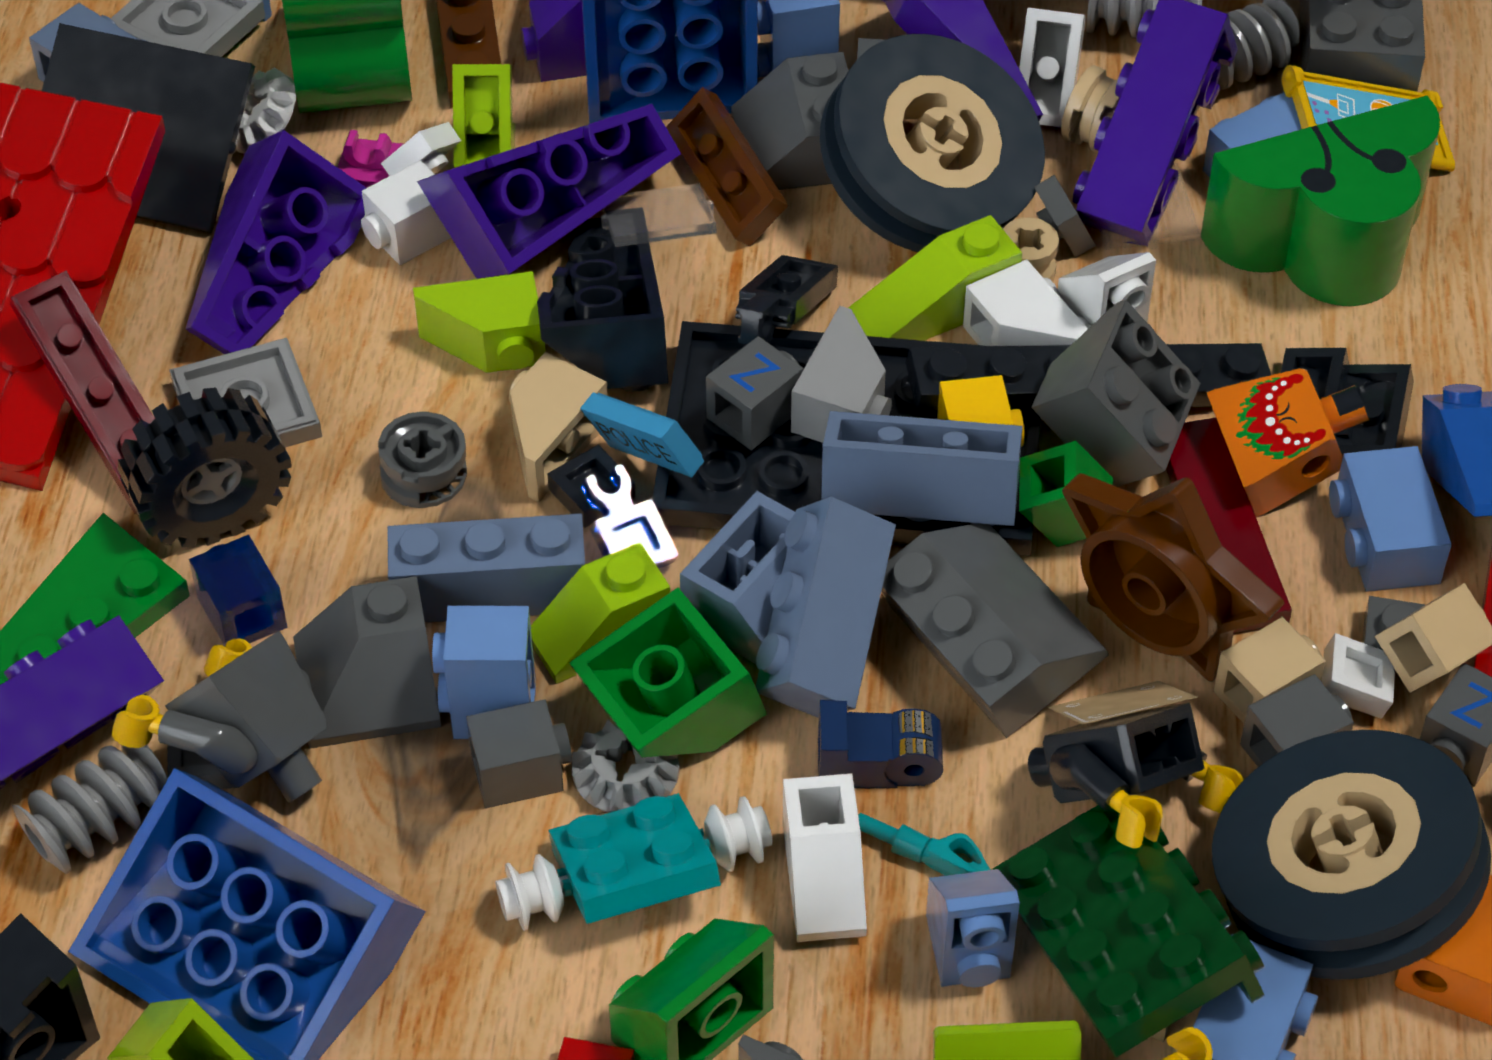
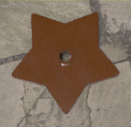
[1062,473,1284,682]

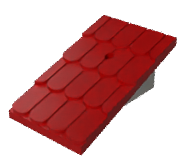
[0,82,165,491]

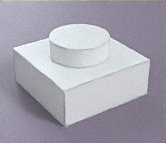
[381,122,461,176]
[1321,633,1395,719]

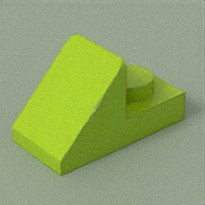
[452,64,515,168]

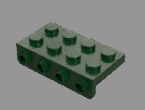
[991,805,1265,1058]

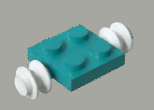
[495,793,772,931]

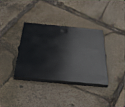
[42,23,255,233]

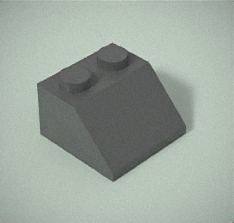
[731,52,848,190]

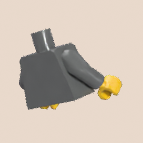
[112,631,327,803]

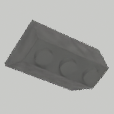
[881,523,1109,738]

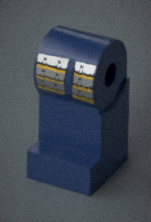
[817,700,944,788]

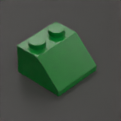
[569,587,767,758]
[609,918,774,1060]

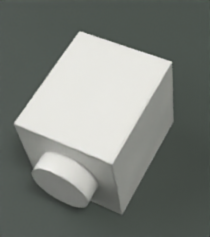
[361,160,451,265]

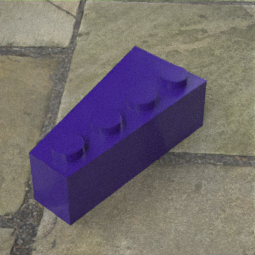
[1073,0,1238,246]
[417,104,681,279]

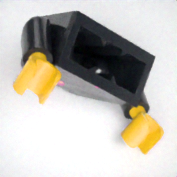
[1028,702,1243,848]

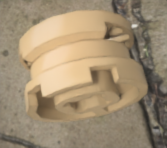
[1061,65,1120,153]

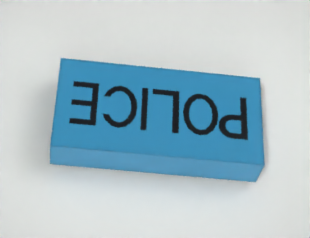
[580,392,704,478]

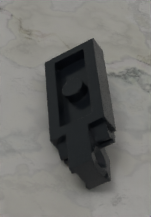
[735,255,838,344]

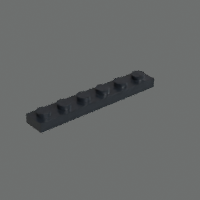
[905,343,1271,411]

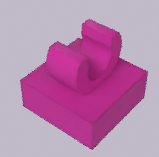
[337,130,403,188]

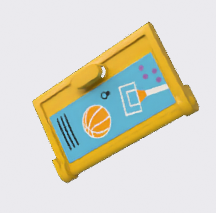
[1281,65,1455,172]

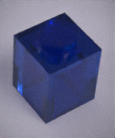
[189,534,288,646]

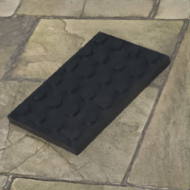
[651,321,1041,556]

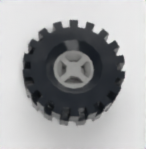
[118,387,292,547]

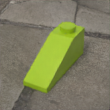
[848,215,1022,341]

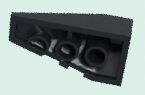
[537,214,668,392]

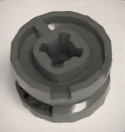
[378,411,467,508]

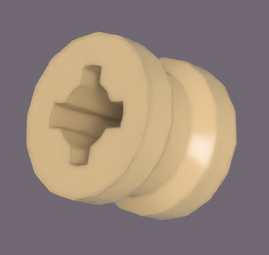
[1003,217,1059,282]

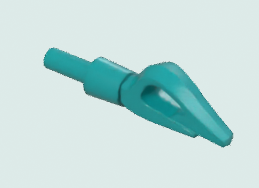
[858,813,991,876]

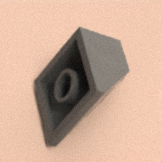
[293,576,441,749]

